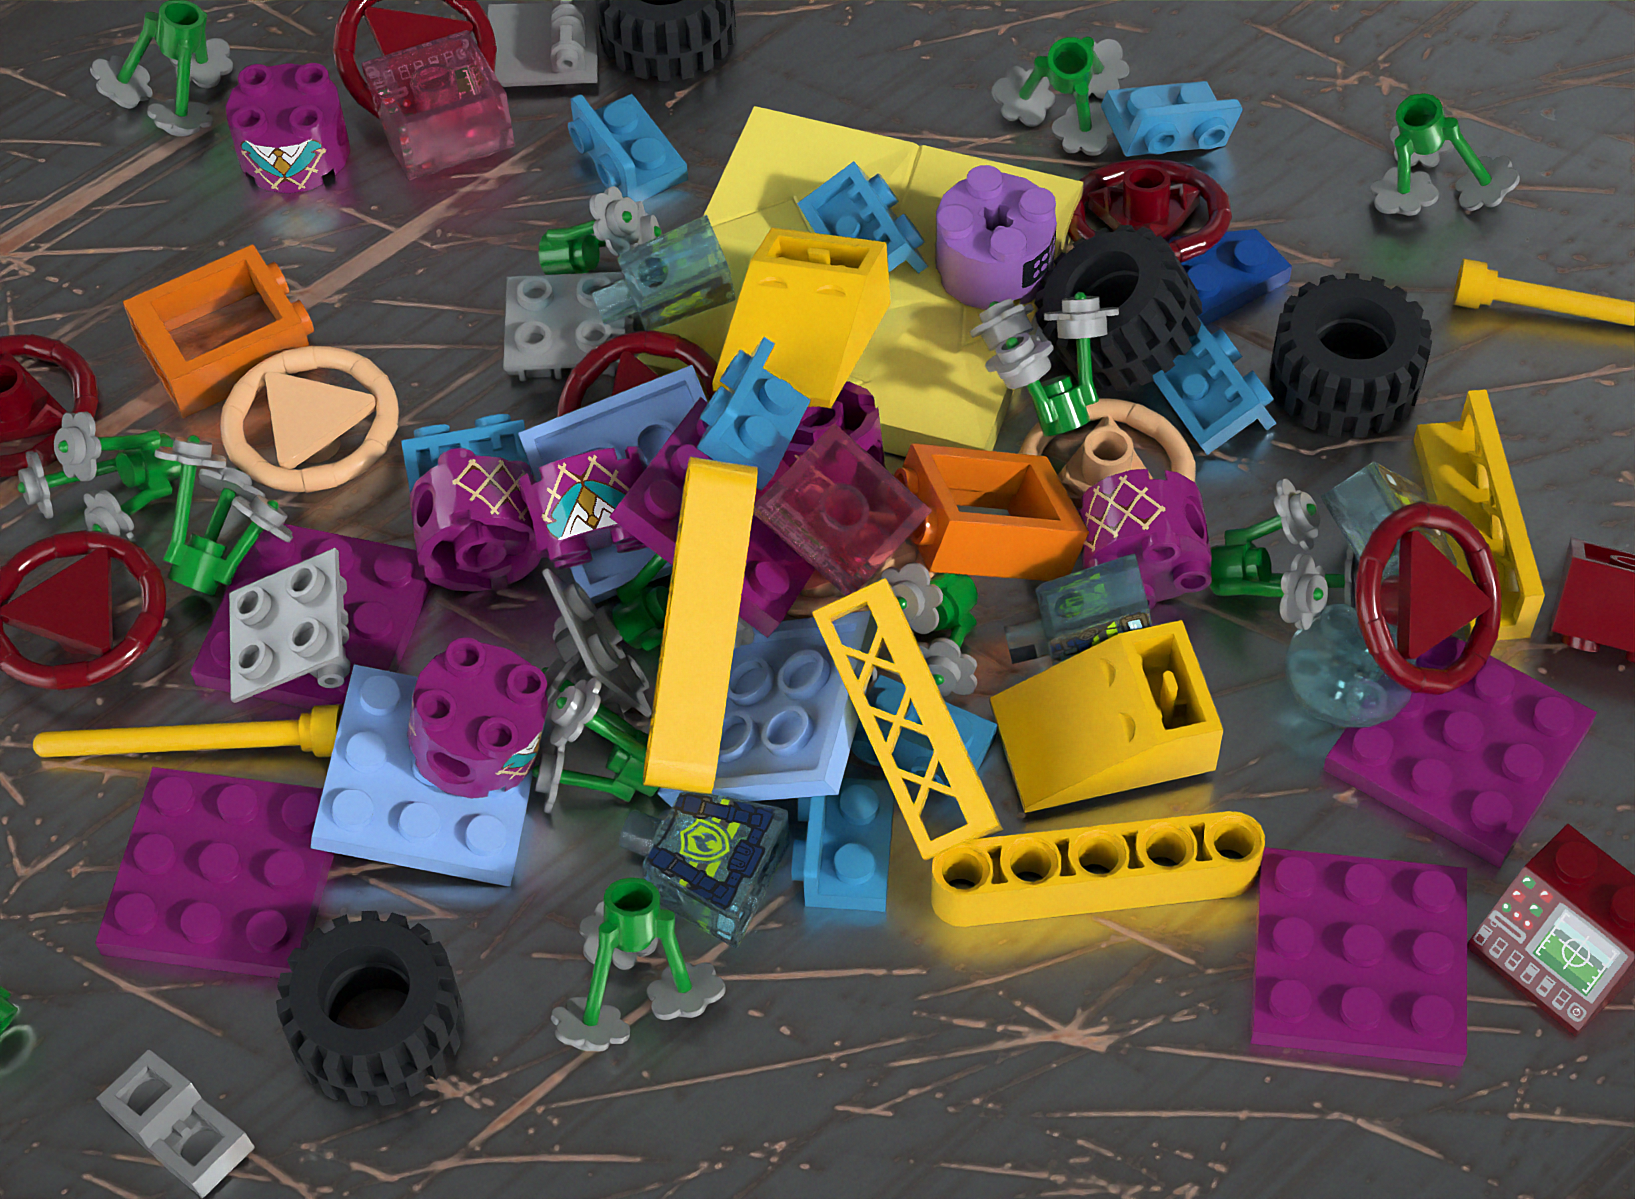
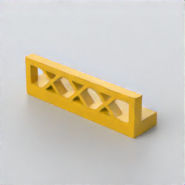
[1413,389,1545,642]
[812,578,1003,861]

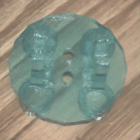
[1284,604,1417,731]

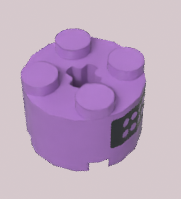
[935,165,1057,310]

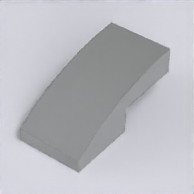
[96,1049,255,1199]

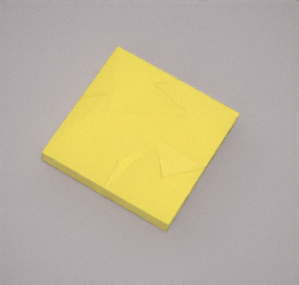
[637,106,1083,457]

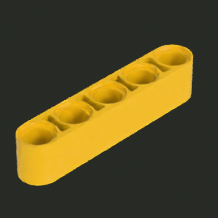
[643,457,758,794]
[931,811,1265,927]

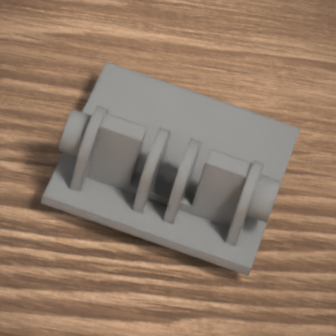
[488,0,597,87]
[503,272,625,381]
[229,548,350,703]
[543,568,652,719]

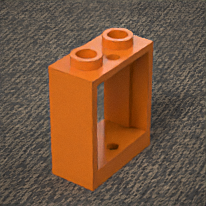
[122,244,314,418]
[891,443,1089,582]

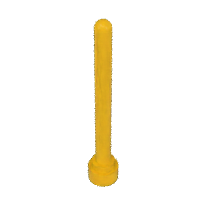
[1453,258,1635,326]
[33,704,343,758]

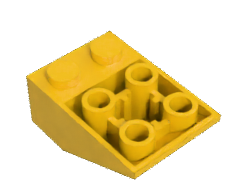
[712,227,891,408]
[989,620,1223,813]

